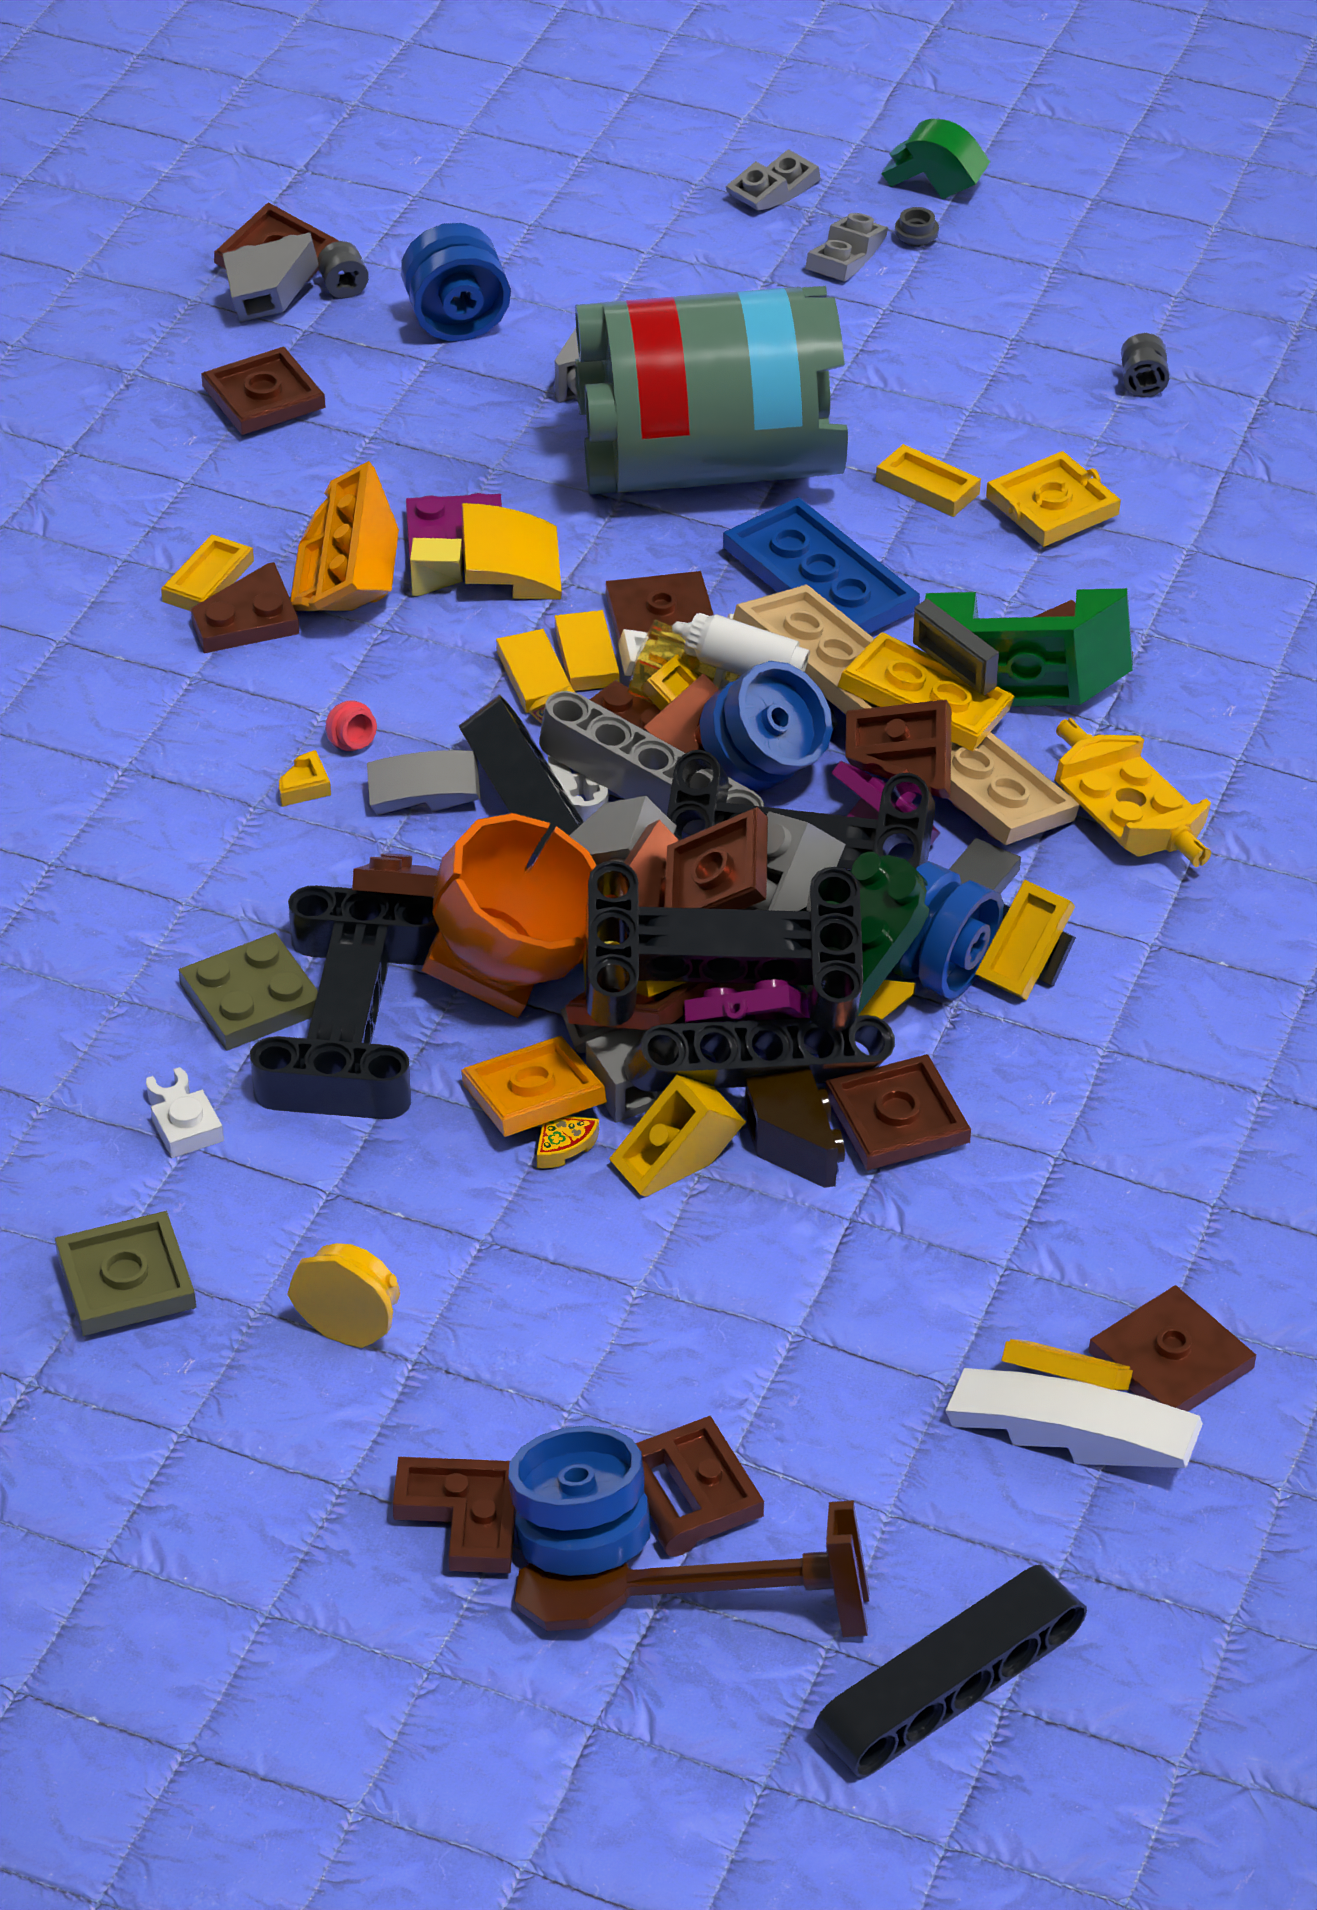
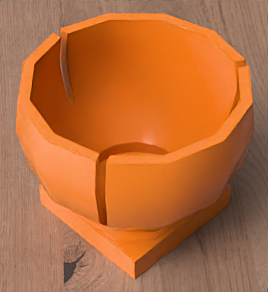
[421,813,597,1018]

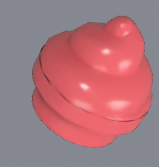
[325,700,377,751]

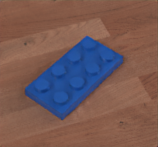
[723,497,920,634]

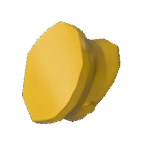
[287,1243,401,1348]

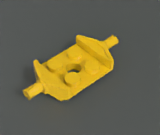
[1055,718,1211,867]

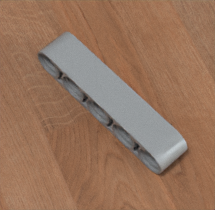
[539,691,764,836]

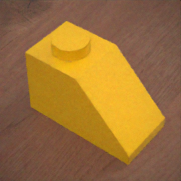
[609,1074,746,1197]

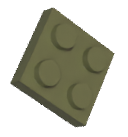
[178,932,318,1051]
[55,1211,197,1336]

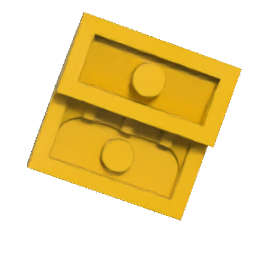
[461,503,562,599]

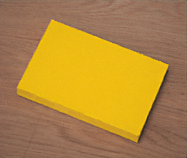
[837,633,1014,752]

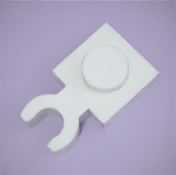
[146,1067,224,1158]

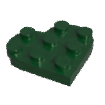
[794,852,930,1016]

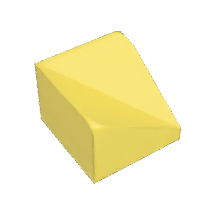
[410,538,463,596]

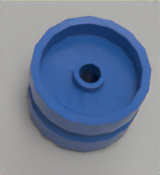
[401,223,511,341]
[699,661,833,791]
[891,861,1004,999]
[508,1426,651,1576]

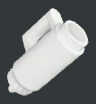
[672,613,810,689]

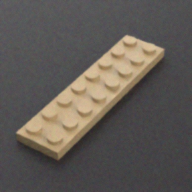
[733,585,1080,845]

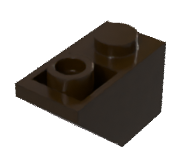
[744,1068,845,1188]

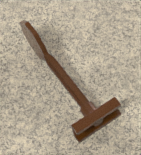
[515,1500,870,1637]

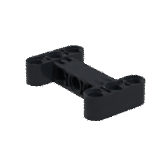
[667,750,935,871]
[586,860,863,1032]
[250,885,439,1119]

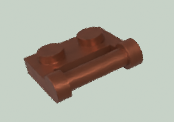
[635,1415,764,1557]

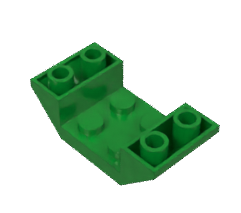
[925,588,1133,707]

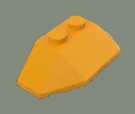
[291,461,399,611]

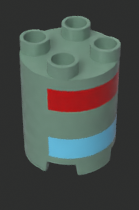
[575,286,848,494]

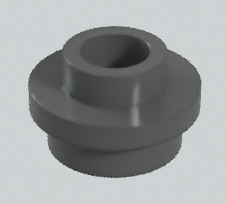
[895,207,939,247]

